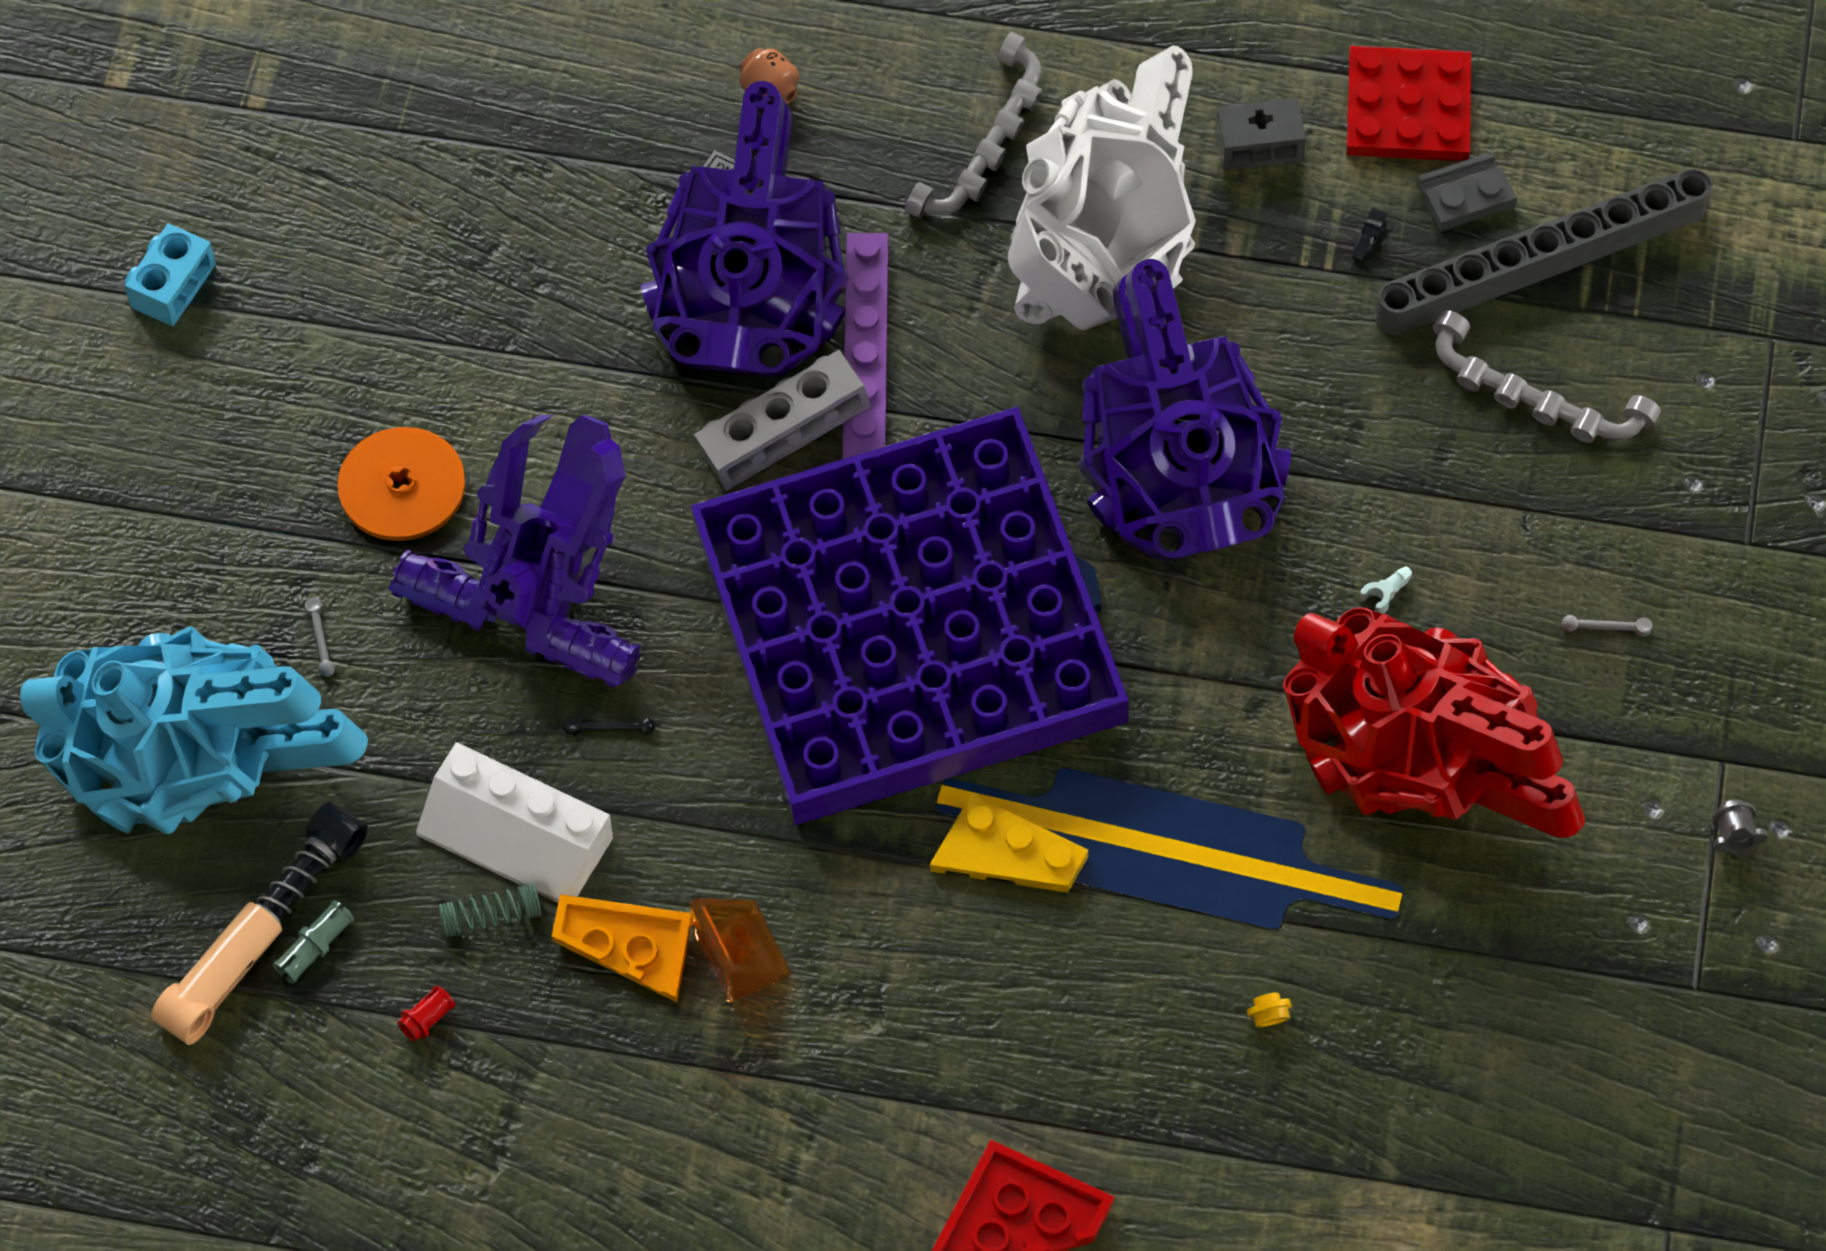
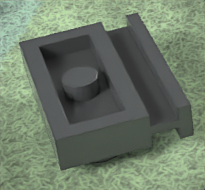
[1416,152,1517,232]

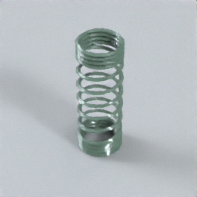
[439,883,542,938]

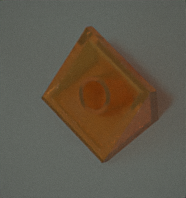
[689,898,792,1003]

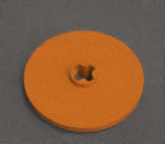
[338,427,465,541]

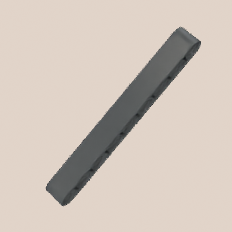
[1375,168,1713,335]

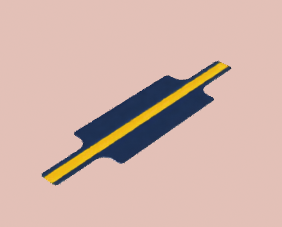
[936,768,1403,929]

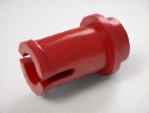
[397,985,455,1042]

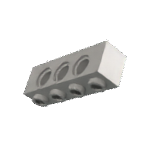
[694,350,871,491]

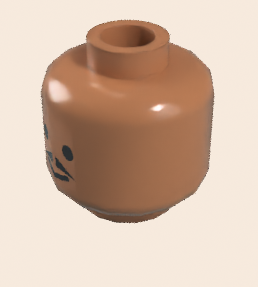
[739,48,799,105]

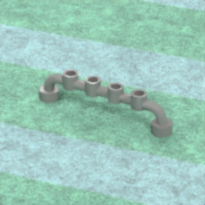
[905,31,1042,218]
[1433,310,1661,443]

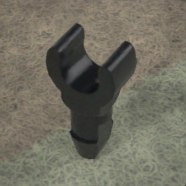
[1352,207,1388,263]

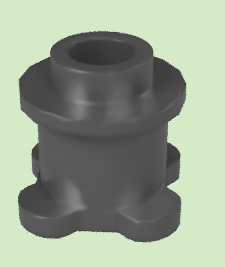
[1712,799,1768,858]

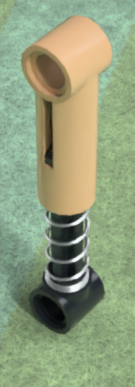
[151,801,368,1045]

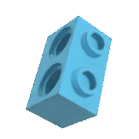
[124,223,216,327]

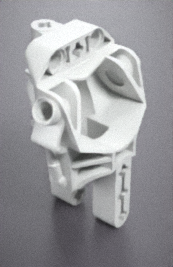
[1008,45,1196,330]

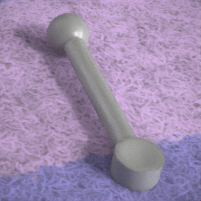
[305,598,335,677]
[1562,615,1653,637]

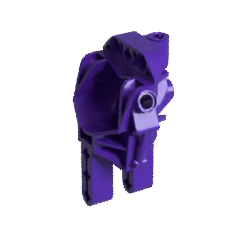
[641,81,849,378]
[1078,259,1291,561]

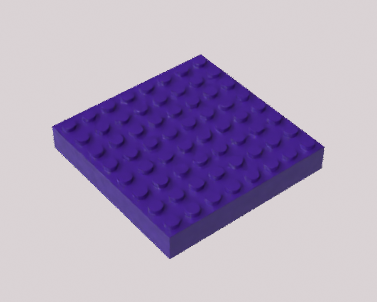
[691,406,1129,826]

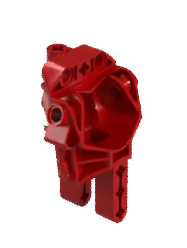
[1283,607,1585,838]

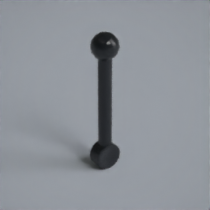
[564,716,655,735]

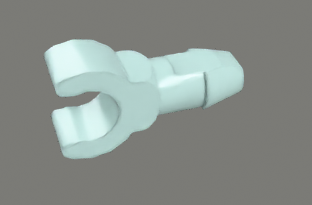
[1360,566,1412,614]

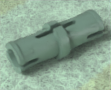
[273,900,354,984]

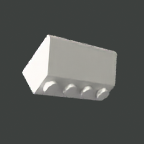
[416,742,613,903]

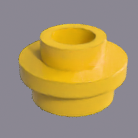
[1247,992,1292,1028]

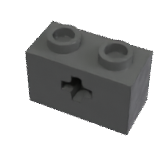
[1215,98,1306,171]

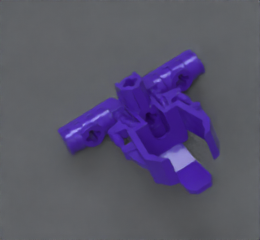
[388,414,641,688]

